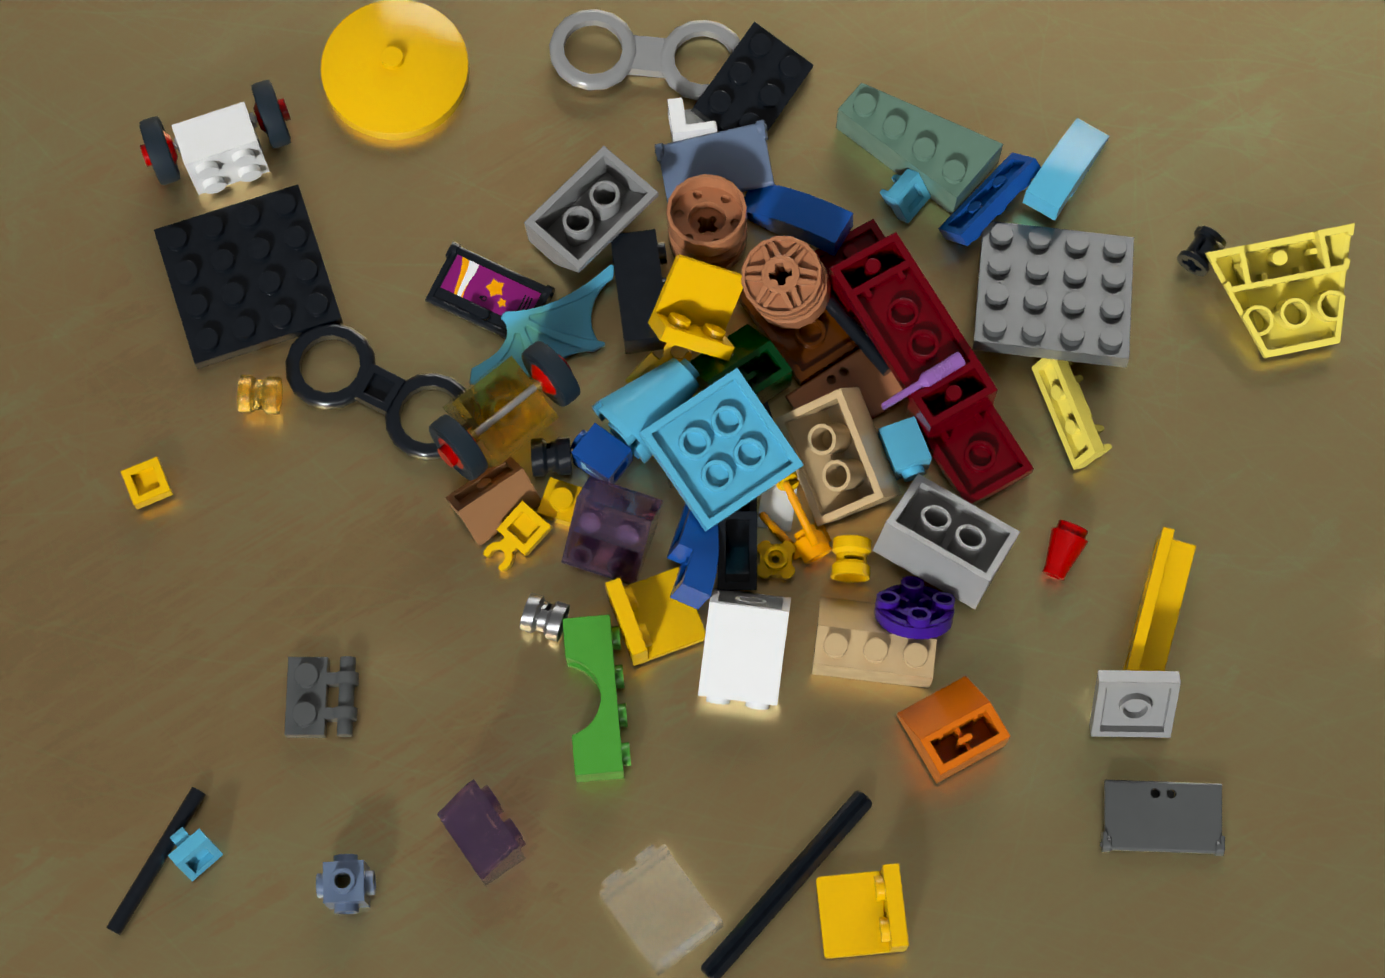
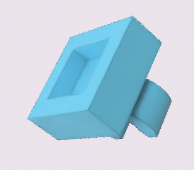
[880,168,931,223]
[168,827,223,882]

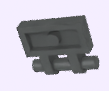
[284,656,359,738]

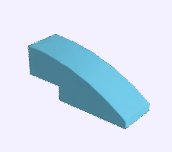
[1022,118,1109,221]

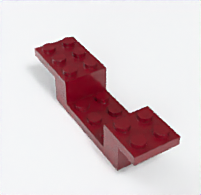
[815,219,1034,506]

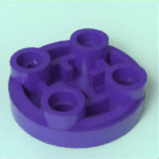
[874,576,955,639]

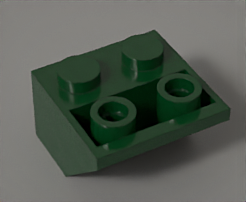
[689,324,793,403]

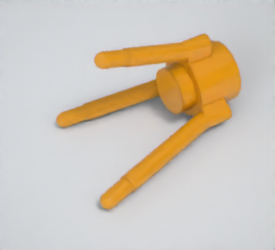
[759,481,832,565]

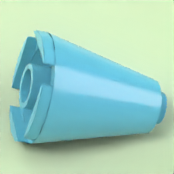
[592,358,700,464]

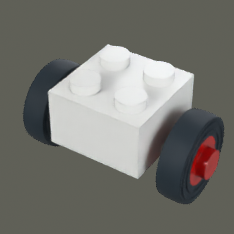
[139,80,291,195]

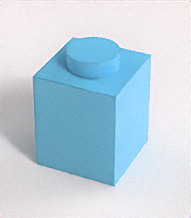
[878,416,932,482]

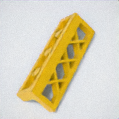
[1122,526,1196,671]

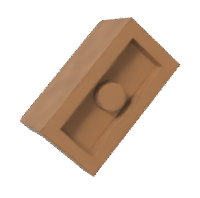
[445,455,541,545]

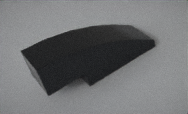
[718,498,757,590]

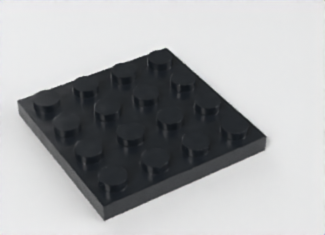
[154,184,343,369]

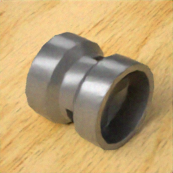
[519,592,570,642]

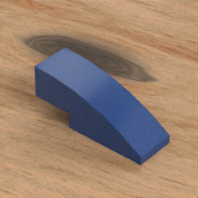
[744,185,853,257]
[667,503,719,610]

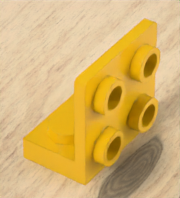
[648,255,743,361]
[605,567,706,666]
[816,863,909,959]

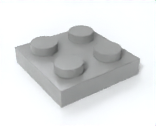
[1089,670,1181,738]

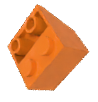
[897,676,1011,784]

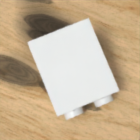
[698,588,791,710]

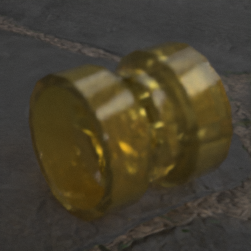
[237,375,283,415]

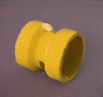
[831,535,872,583]

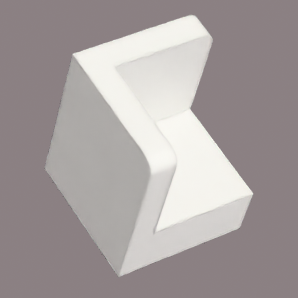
[667,97,717,142]

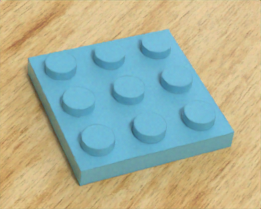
[639,368,804,532]

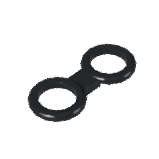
[285,323,476,460]

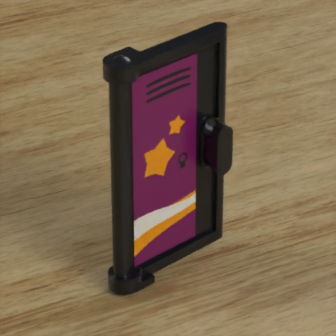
[425,241,555,339]

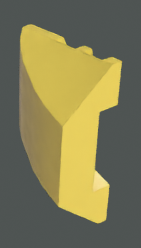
[1205,223,1355,358]

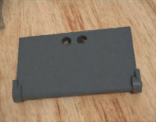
[1100,779,1225,856]

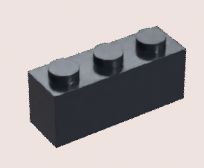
[611,229,667,354]

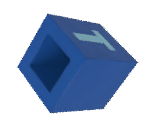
[571,423,633,490]

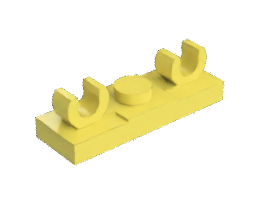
[1031,358,1112,470]

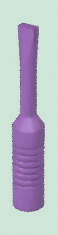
[881,352,966,410]

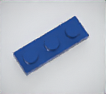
[938,152,1041,246]

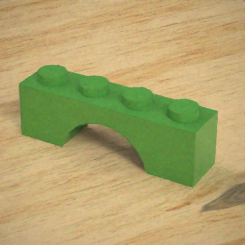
[562,614,631,783]

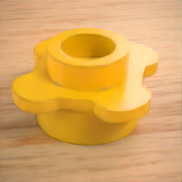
[757,540,795,579]

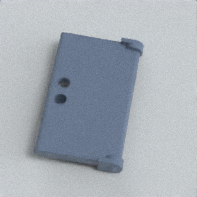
[655,120,775,203]

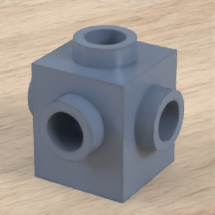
[316,854,376,915]

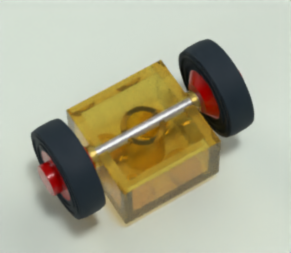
[429,341,580,481]

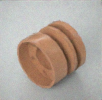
[666,174,747,269]
[741,236,831,329]

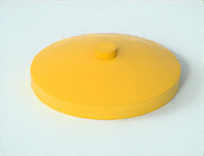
[321,0,470,140]

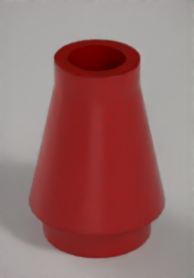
[1042,520,1088,581]

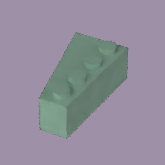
[836,83,1003,215]

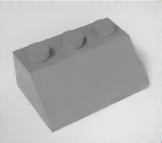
[524,146,659,273]
[872,474,1020,609]

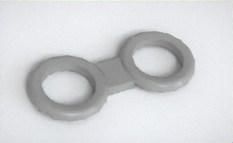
[549,9,740,101]

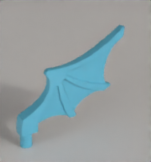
[469,264,614,412]

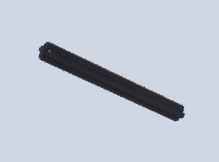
[701,790,872,978]

